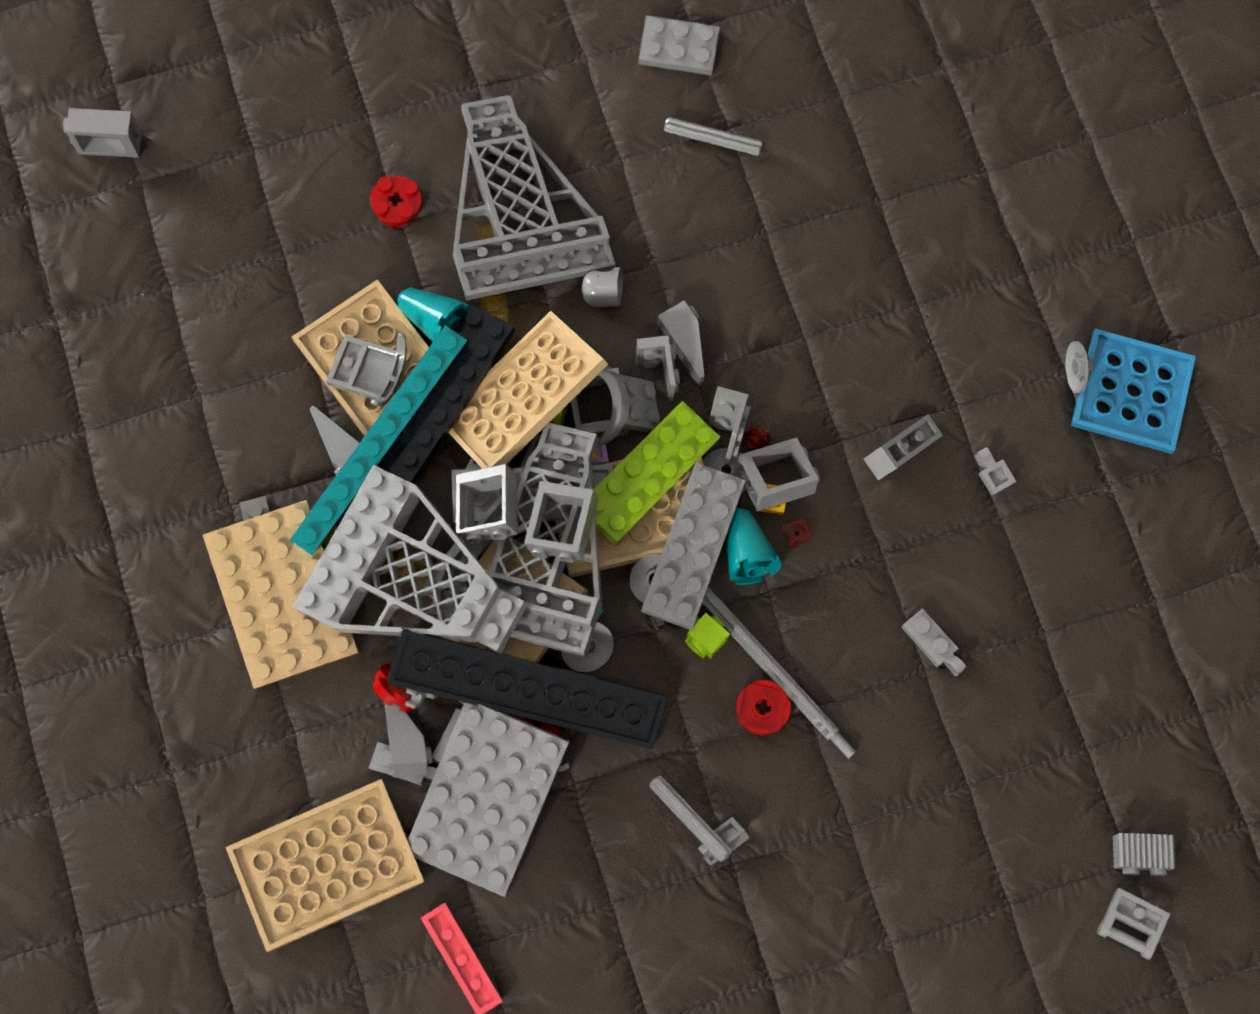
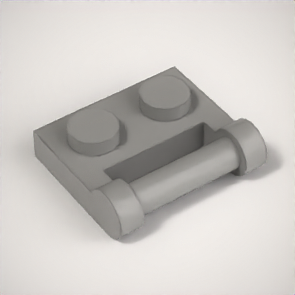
[1097,888,1170,960]

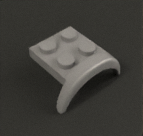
[326,333,407,407]
[598,369,660,445]

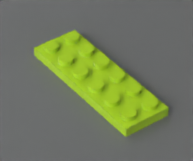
[594,401,720,545]

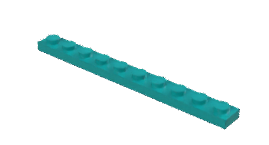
[289,325,467,556]

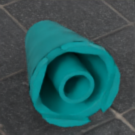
[397,287,469,342]
[726,508,782,585]

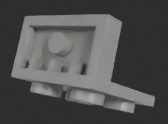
[635,335,680,402]
[708,386,751,465]

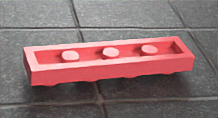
[421,903,503,1014]

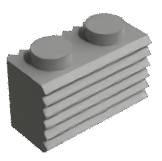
[1112,833,1176,876]

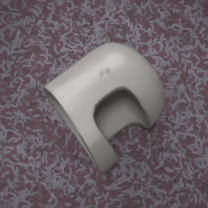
[582,267,623,308]

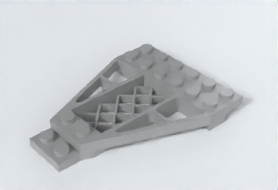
[453,95,616,300]
[429,423,602,657]
[292,465,528,654]

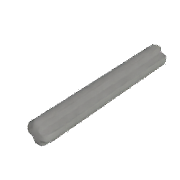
[664,117,762,155]
[649,776,732,862]

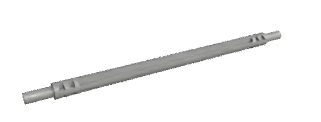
[702,587,856,759]

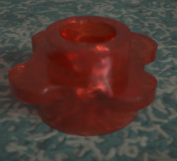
[744,425,770,450]
[782,518,813,548]

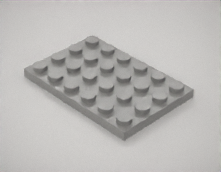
[403,703,570,897]

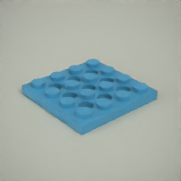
[1071,329,1196,454]

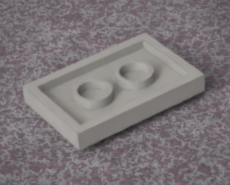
[638,15,719,76]

